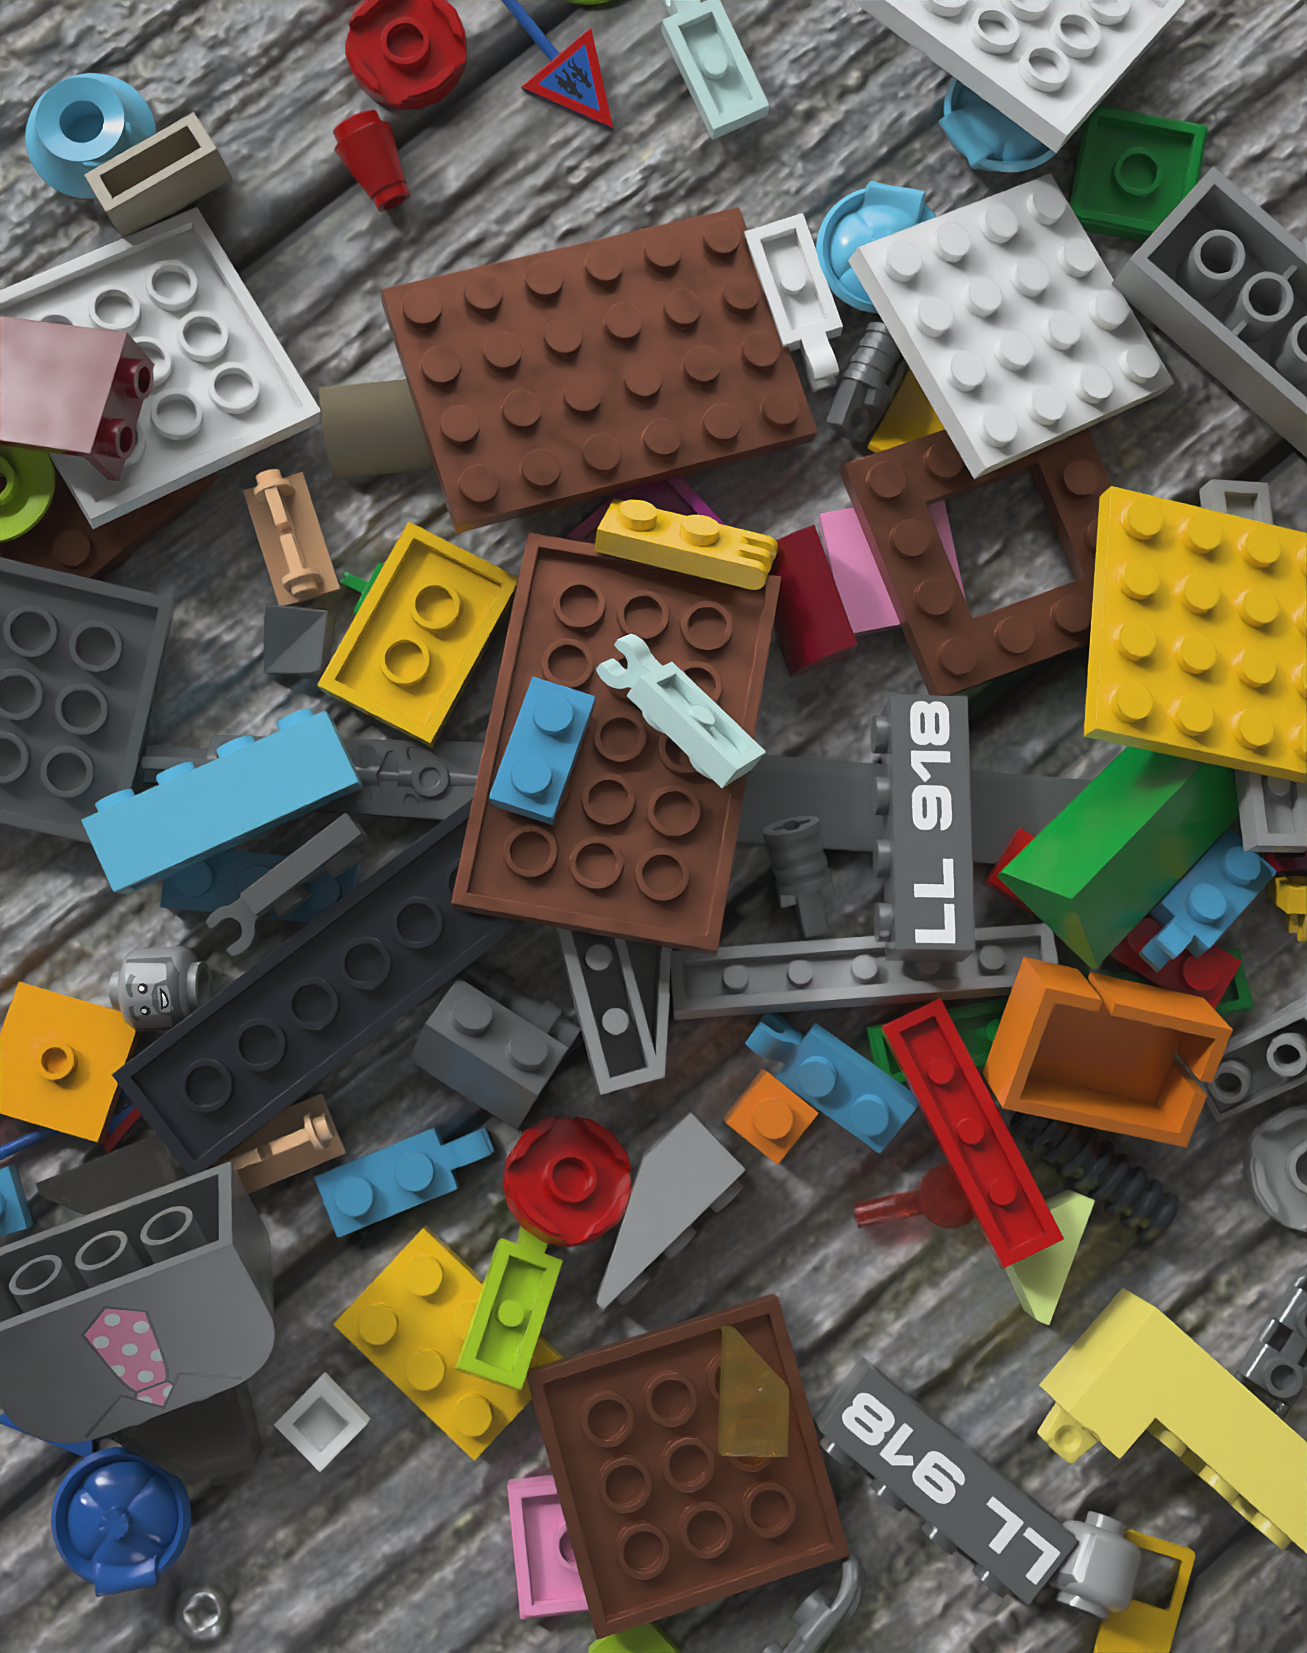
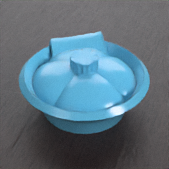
[25,73,156,199]
[939,77,1061,172]
[816,181,937,313]

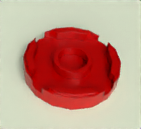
[345,0,467,110]
[502,1116,633,1248]

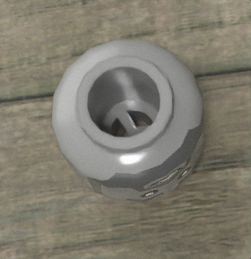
[109,946,212,1032]
[1047,1511,1142,1621]

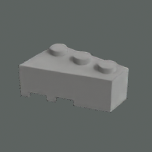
[554,927,672,1095]

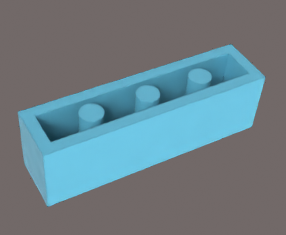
[81,708,364,895]

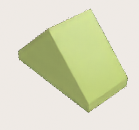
[1005,1189,1095,1325]

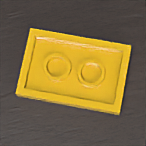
[317,521,519,748]
[333,1225,564,1461]

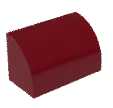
[768,524,858,678]

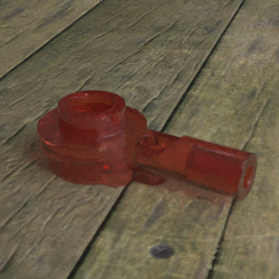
[852,1163,975,1229]

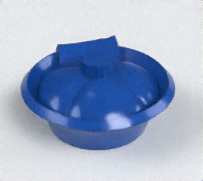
[51,1446,191,1597]

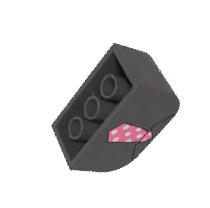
[0,1161,275,1443]

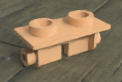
[243,469,341,606]
[207,1093,346,1194]

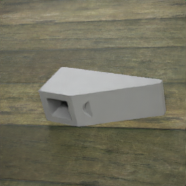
[1185,994,1307,1122]
[596,1109,745,1310]

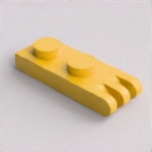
[594,499,778,590]

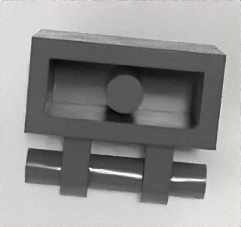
[409,962,581,1129]

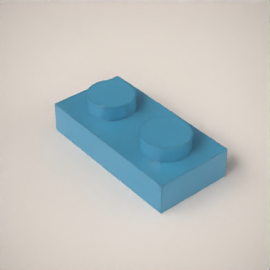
[489,676,596,825]

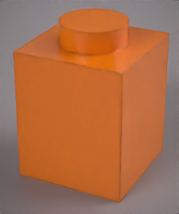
[723,1069,818,1165]

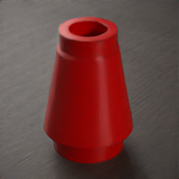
[333,110,411,212]

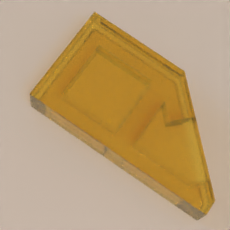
[718,1326,790,1457]

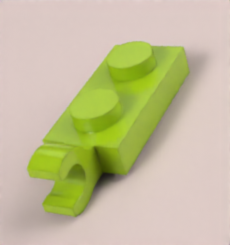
[454,1226,563,1391]

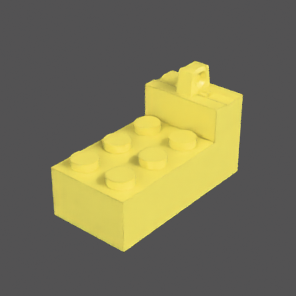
[1037,1288,1307,1554]

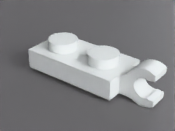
[744,213,843,393]

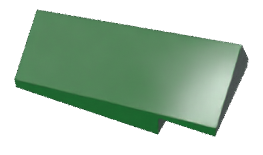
[997,746,1240,969]

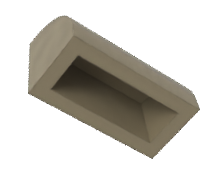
[84,112,233,238]
[318,379,435,479]

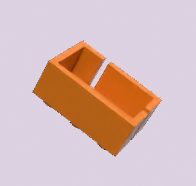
[982,956,1233,1148]

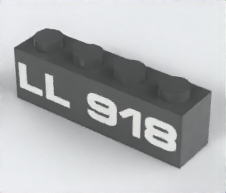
[871,695,975,962]
[814,1356,1078,1605]

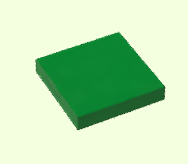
[1067,104,1209,242]

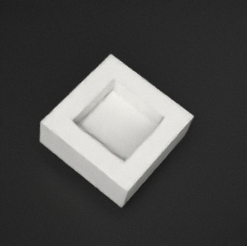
[274,1372,371,1472]

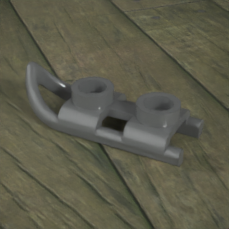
[1233,1266,1307,1418]
[762,1546,866,1653]

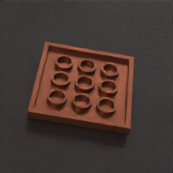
[526,1293,850,1640]

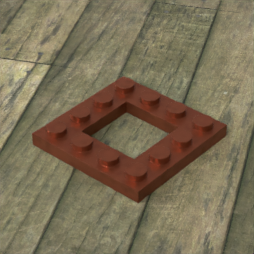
[839,428,1111,696]

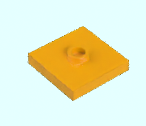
[0,982,142,1143]

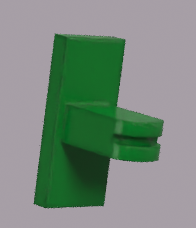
[338,562,384,615]

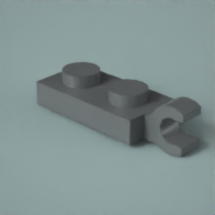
[206,813,370,956]

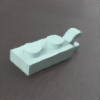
[661,0,770,140]
[596,634,766,788]

